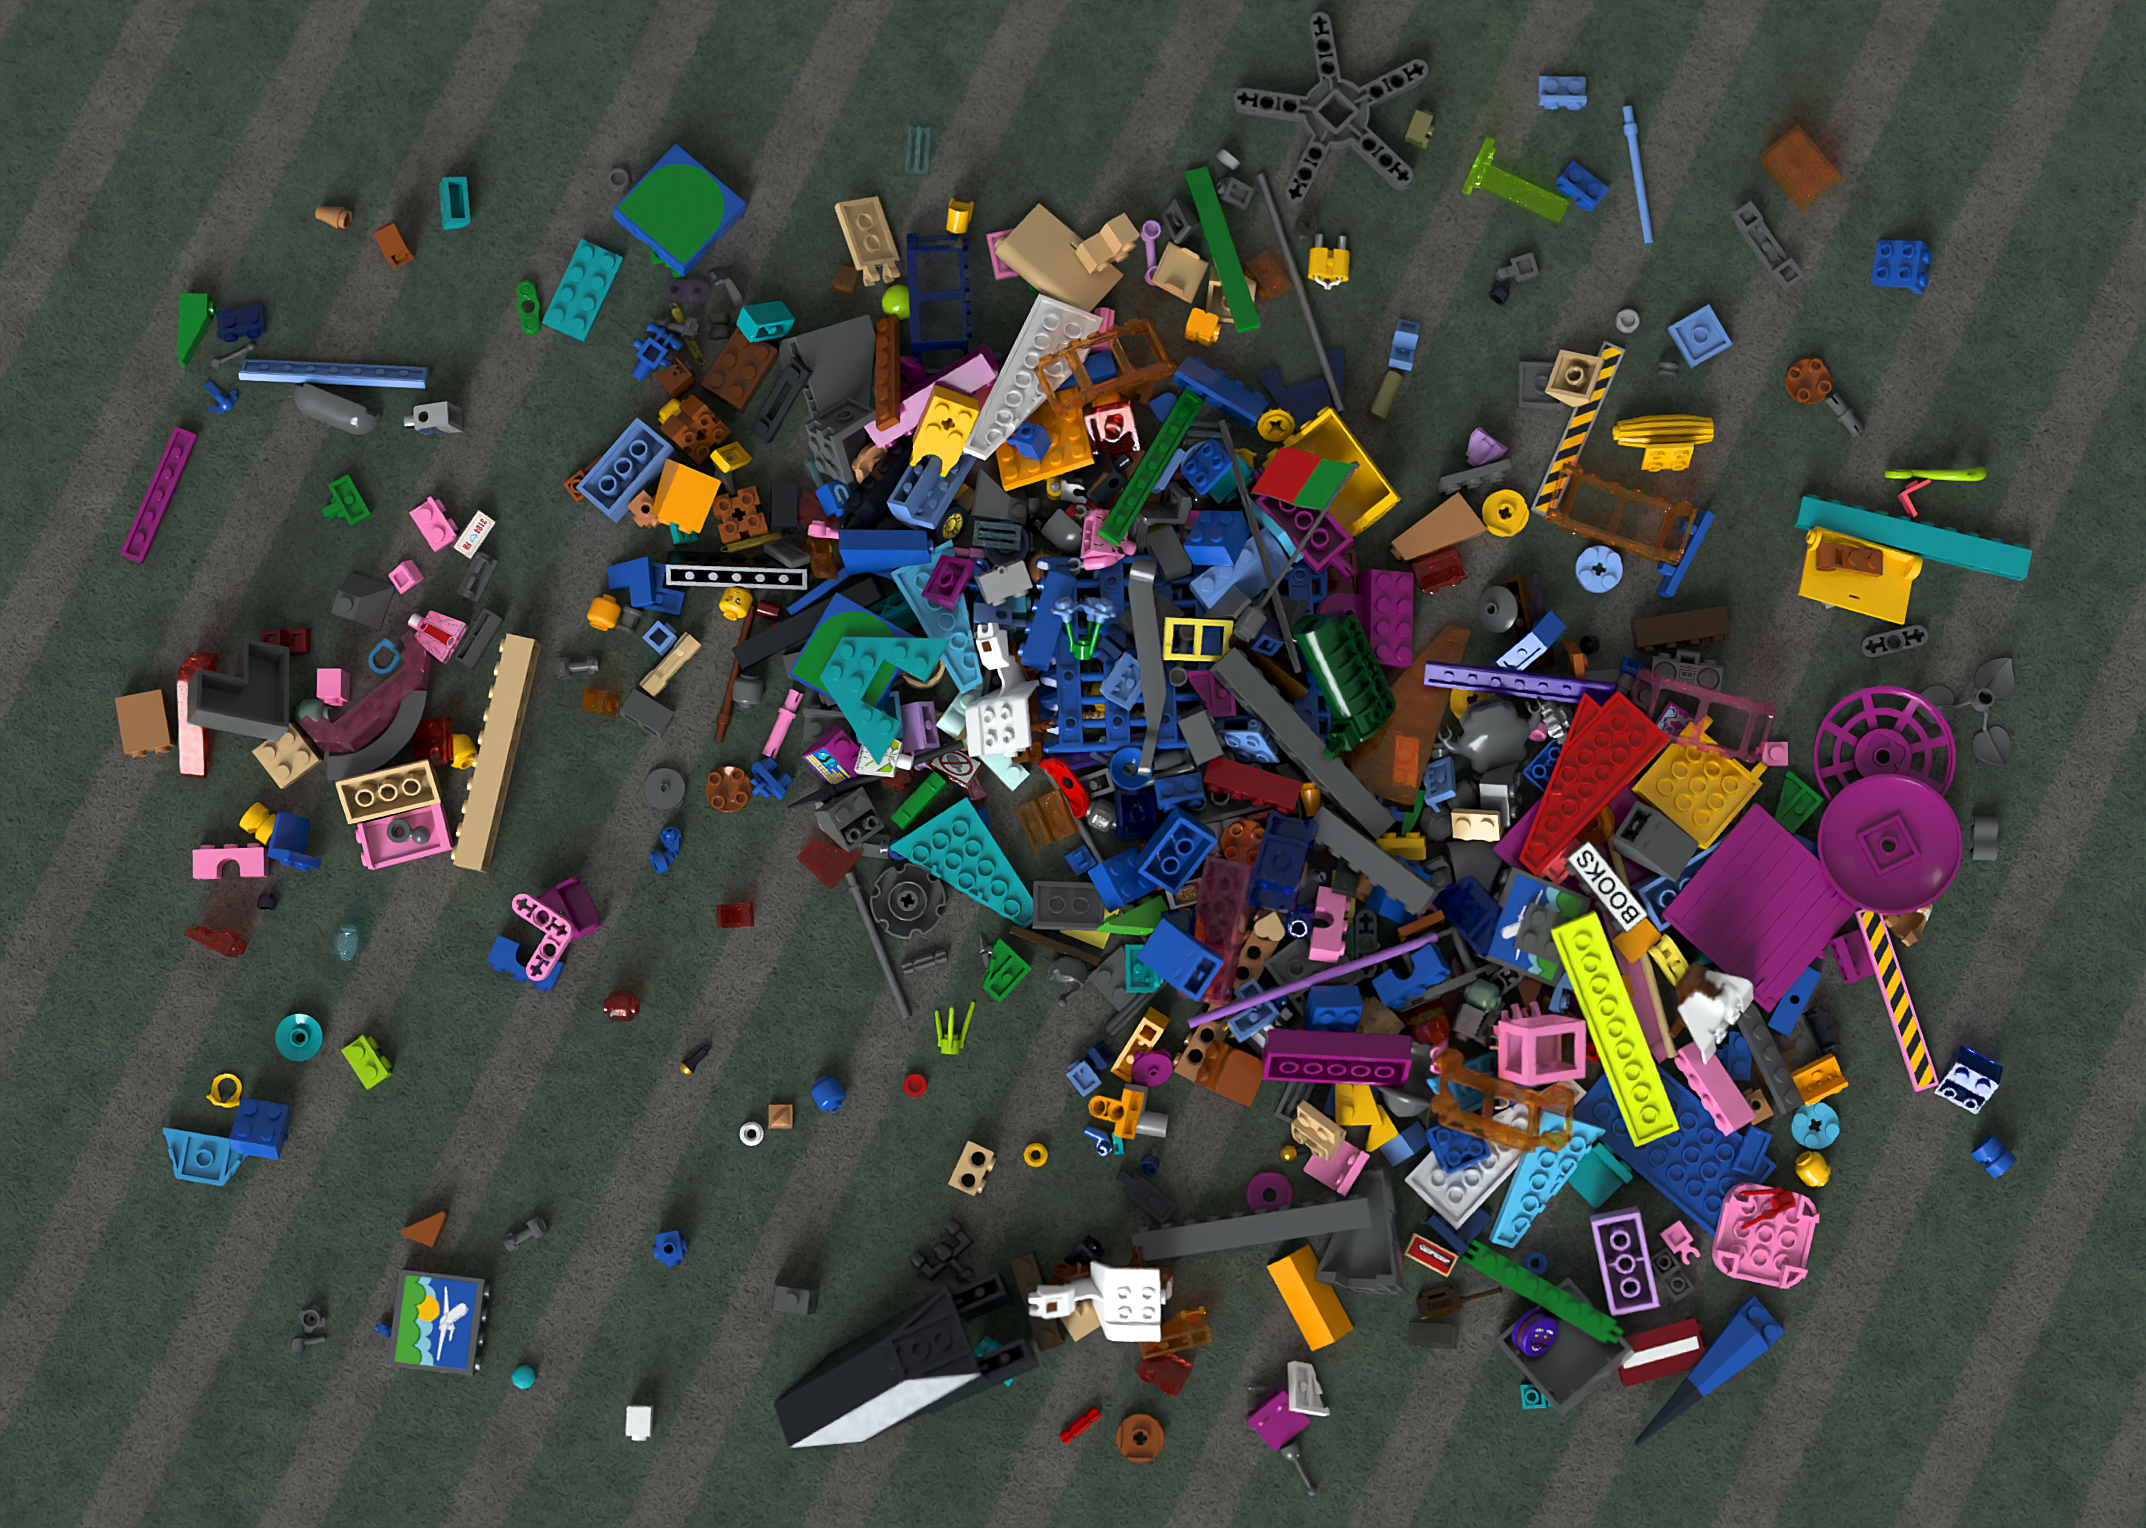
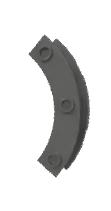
[1366,912,1504,1013]

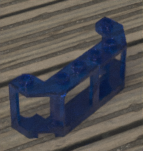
[906,233,972,375]

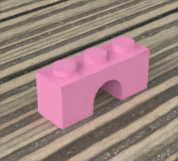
[193,843,269,879]
[1309,886,1350,964]

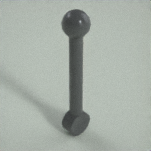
[211,342,256,369]
[1058,971,1093,1007]

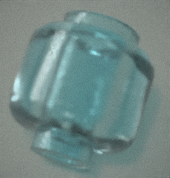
[332,924,364,960]

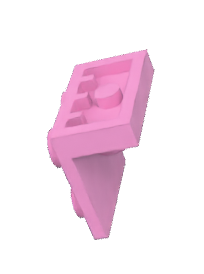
[1303,1141,1370,1196]

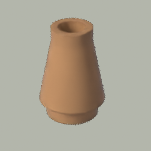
[315,205,352,230]

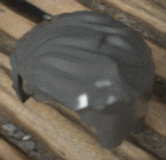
[1419,801,1453,843]
[1048,955,1087,992]

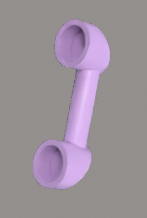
[1140,220,1161,286]

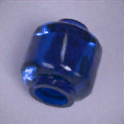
[1284,904,1315,939]

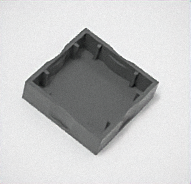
[1496,1277,1634,1417]

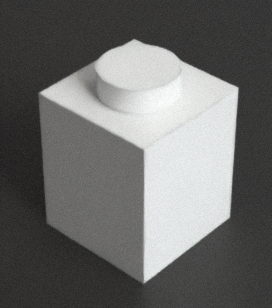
[626,1405,654,1441]

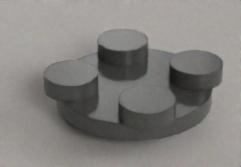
[644,768,686,809]

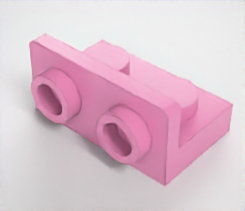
[409,496,459,553]

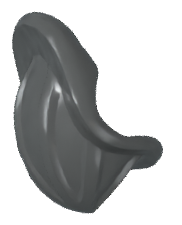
[1376,1035,1449,1117]

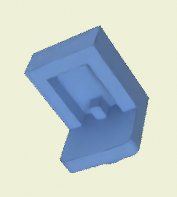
[1066,1060,1102,1097]

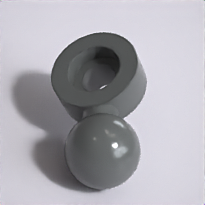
[387,819,431,845]

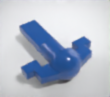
[203,381,238,414]

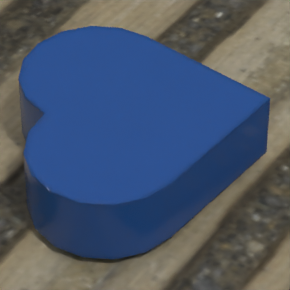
[1148,393,1177,423]

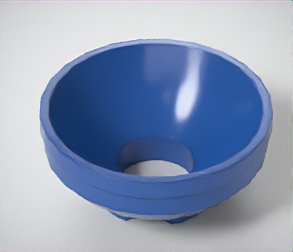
[1110,747,1153,790]

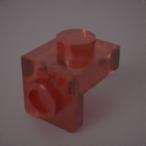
[716,903,754,929]

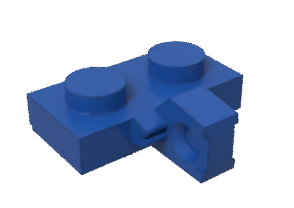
[1714,1032,1752,1081]

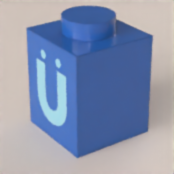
[815,480,852,517]

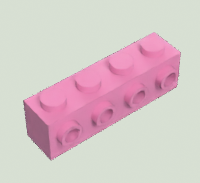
[1673,1041,1756,1136]

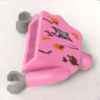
[1068,505,1136,575]

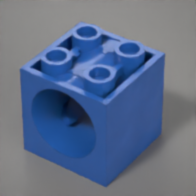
[1425,1111,1491,1178]

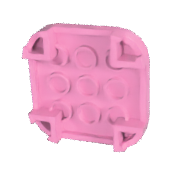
[1712,1182,1819,1288]

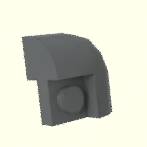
[1041,508,1083,557]

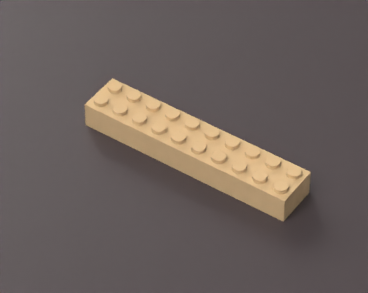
[451,634,541,873]

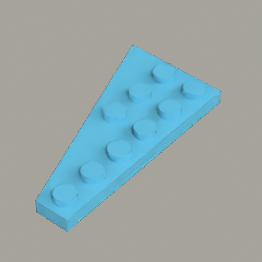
[891,539,982,694]
[1489,1108,1606,1248]

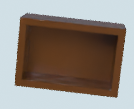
[701,326,779,413]

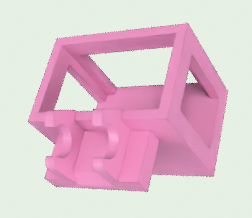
[1493,1001,1586,1086]

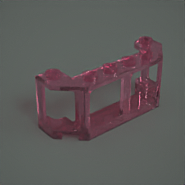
[299,631,432,753]
[1629,666,1777,763]

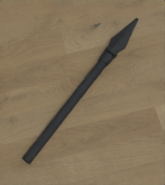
[787,739,964,809]

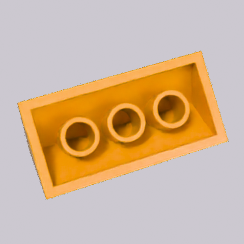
[1267,1244,1354,1351]

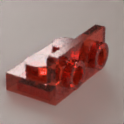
[797,490,839,544]
[1135,1342,1194,1396]

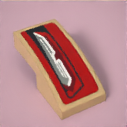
[1402,1232,1458,1277]

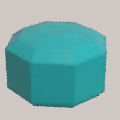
[512,1365,537,1389]

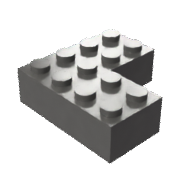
[187,638,290,742]

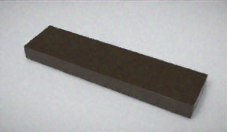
[1010,925,1101,967]

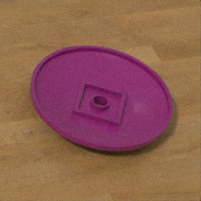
[1817,774,1963,915]

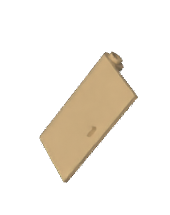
[994,204,1124,313]

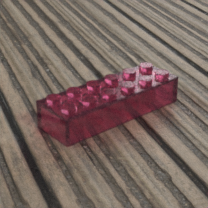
[1177,855,1259,1006]

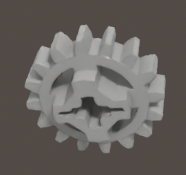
[1541,700,1574,745]

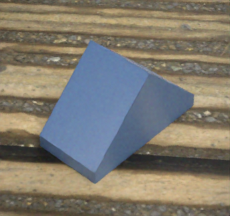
[1379,1120,1428,1167]

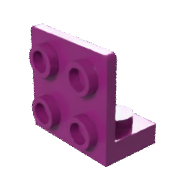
[1829,929,1875,985]
[1244,1385,1310,1451]

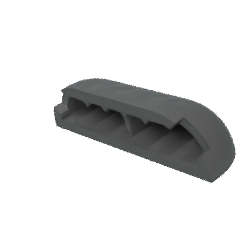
[293,382,382,435]

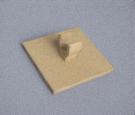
[1059,1276,1101,1342]

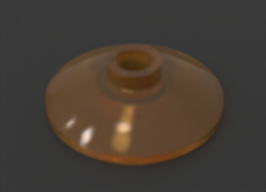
[1575,805,1615,846]

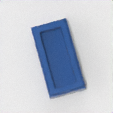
[1731,1125,1772,1178]

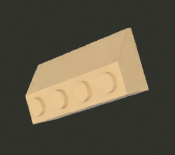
[335,759,442,824]

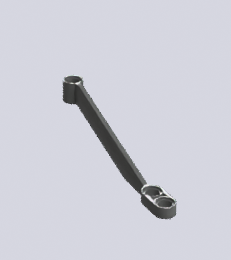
[1128,557,1167,777]

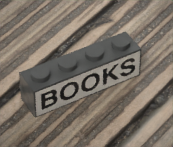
[1562,840,1648,933]

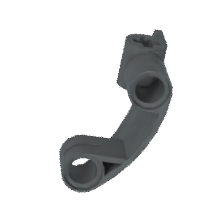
[1446,830,1507,915]

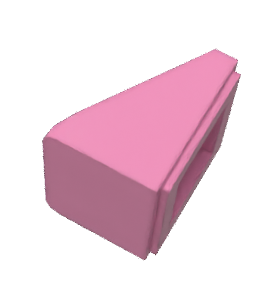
[388,560,424,594]

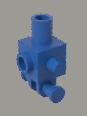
[631,321,684,382]

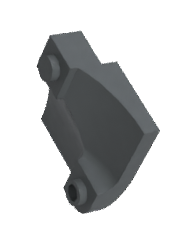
[1263,926,1363,1018]

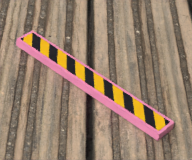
[1855,909,1939,1092]

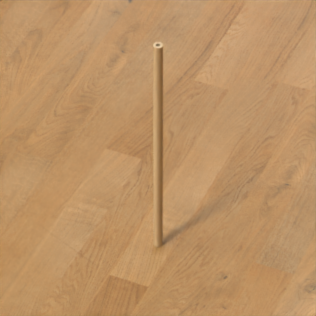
[1599,806,1677,1058]

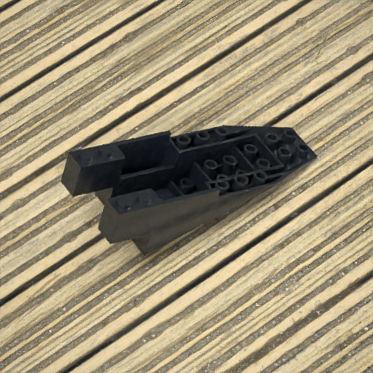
[774,1272,1040,1448]

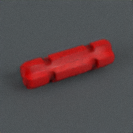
[1059,1406,1101,1444]

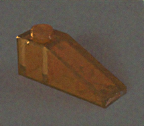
[1139,1306,1212,1359]

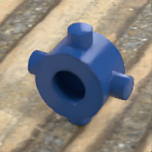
[375,1323,392,1337]

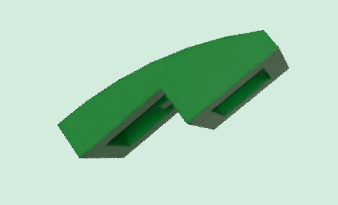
[1399,790,1426,836]

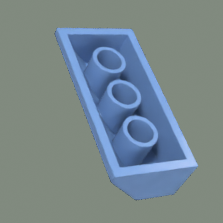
[576,418,678,524]
[1189,527,1293,620]

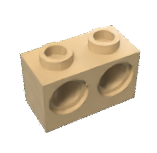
[948,1140,996,1196]

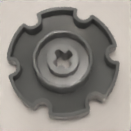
[870,863,946,939]

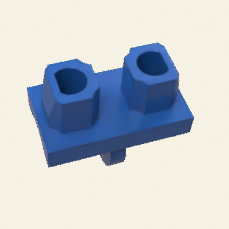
[751,757,793,800]

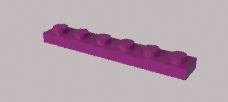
[119,426,199,564]

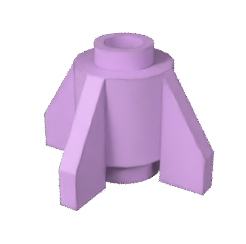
[1466,427,1508,468]

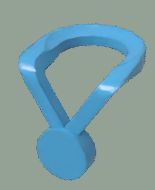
[368,638,402,674]

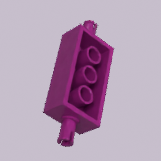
[1252,467,1357,581]

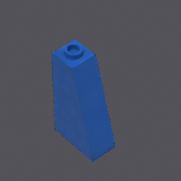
[838,530,935,575]

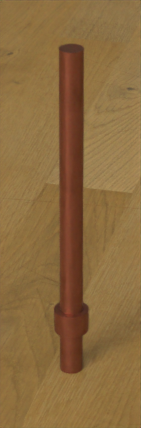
[714,606,756,743]

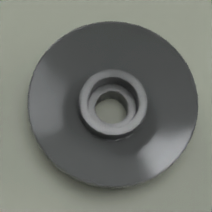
[1477,586,1518,633]

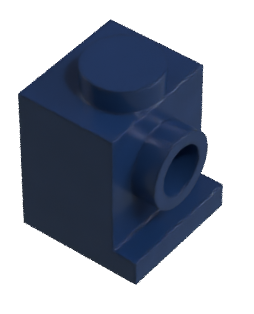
[1251,615,1284,657]

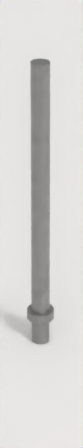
[845,872,911,1019]

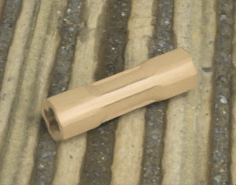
[639,632,702,698]

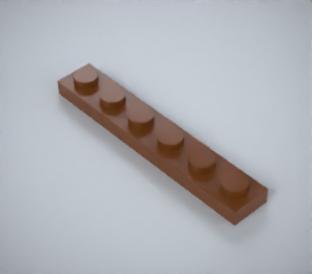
[876,314,900,432]

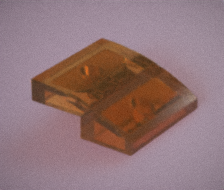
[1015,789,1079,852]

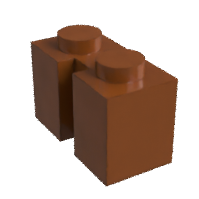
[373,223,414,268]

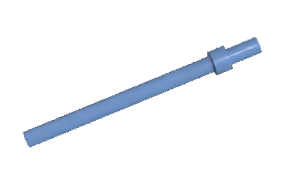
[1623,106,1654,244]

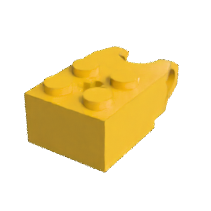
[910,384,979,477]

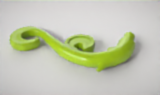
[1884,466,1987,481]

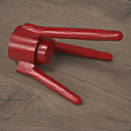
[1740,1186,1796,1230]

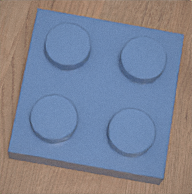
[1667,305,1732,368]

